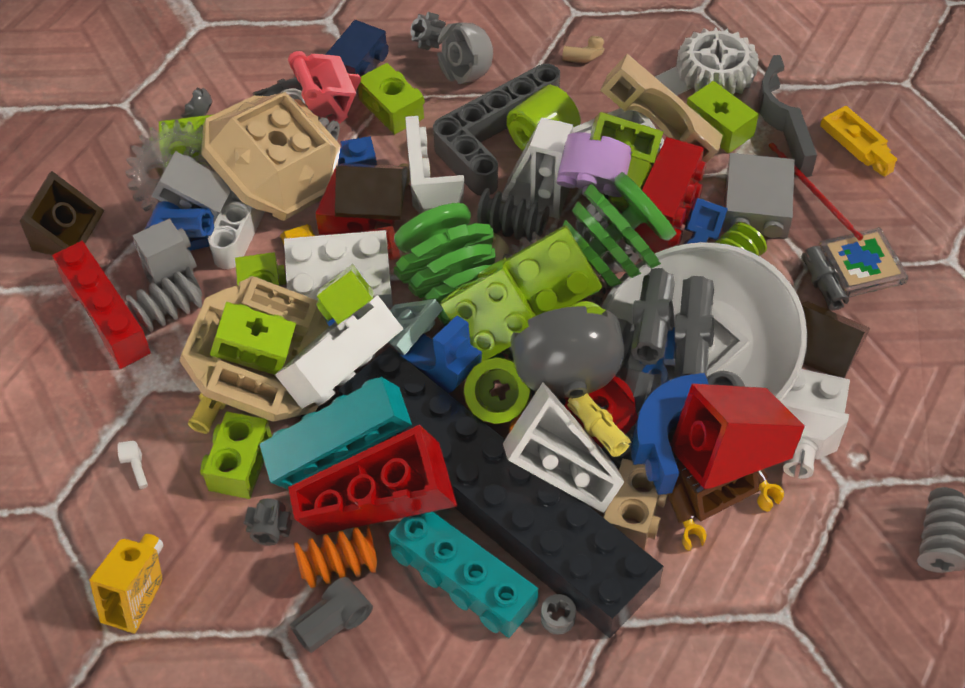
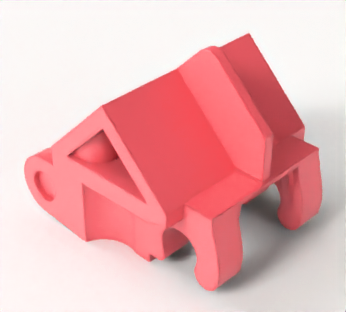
[288,51,361,124]

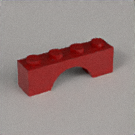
[52,240,151,369]

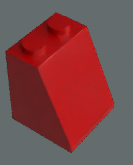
[670,384,805,489]

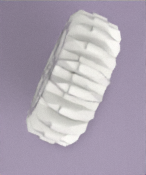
[676,27,759,95]

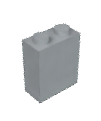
[722,153,795,239]

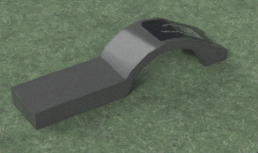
[758,55,817,177]

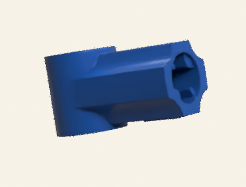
[144,201,215,237]

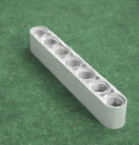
[208,88,306,269]

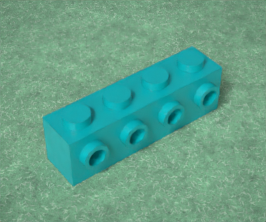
[259,377,412,489]
[389,512,539,638]

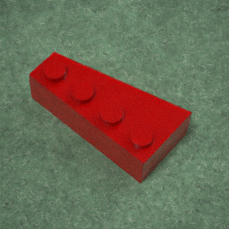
[288,424,457,535]

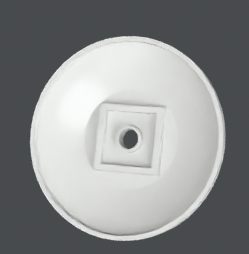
[601,242,807,435]

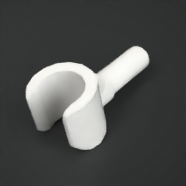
[118,441,148,489]

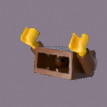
[669,454,784,551]

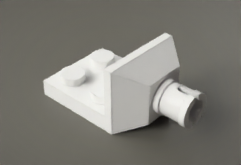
[405,116,464,214]
[777,369,850,479]

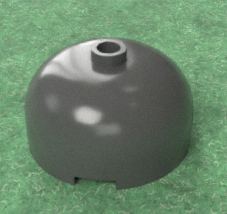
[510,306,624,398]

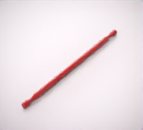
[769,142,864,241]

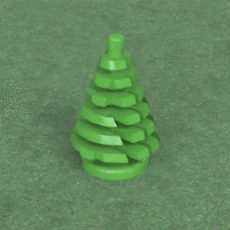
[562,172,677,296]
[393,203,505,359]

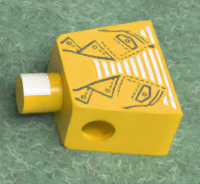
[89,534,164,634]

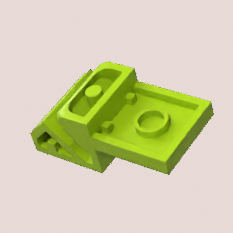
[441,225,602,363]

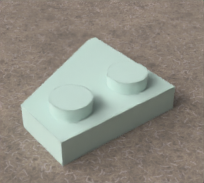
[388,299,443,355]

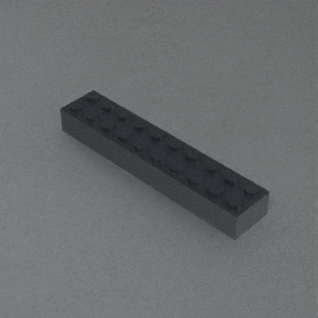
[338,346,664,639]

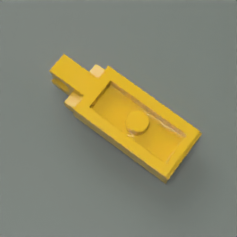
[820,106,897,177]

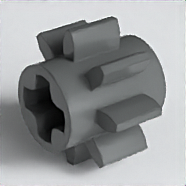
[410,12,446,50]
[244,499,293,546]

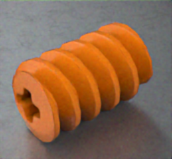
[294,524,377,588]

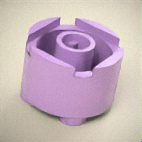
[556,132,632,197]

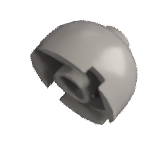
[437,23,493,84]

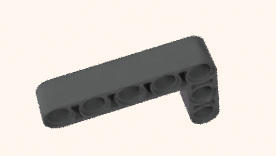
[433,64,560,196]

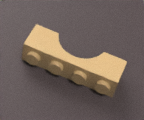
[600,54,723,162]

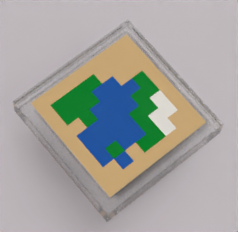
[819,227,909,298]

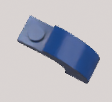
[397,315,482,393]
[631,373,708,495]

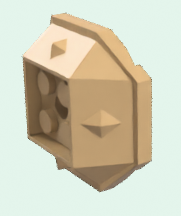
[201,92,341,221]
[180,276,329,422]

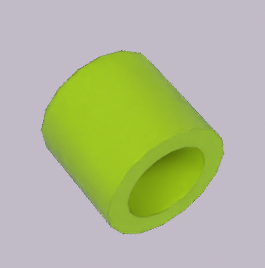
[507,84,581,151]
[464,358,532,424]

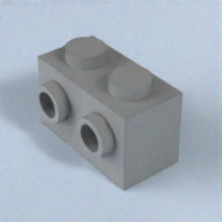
[152,151,231,223]
[132,218,197,290]

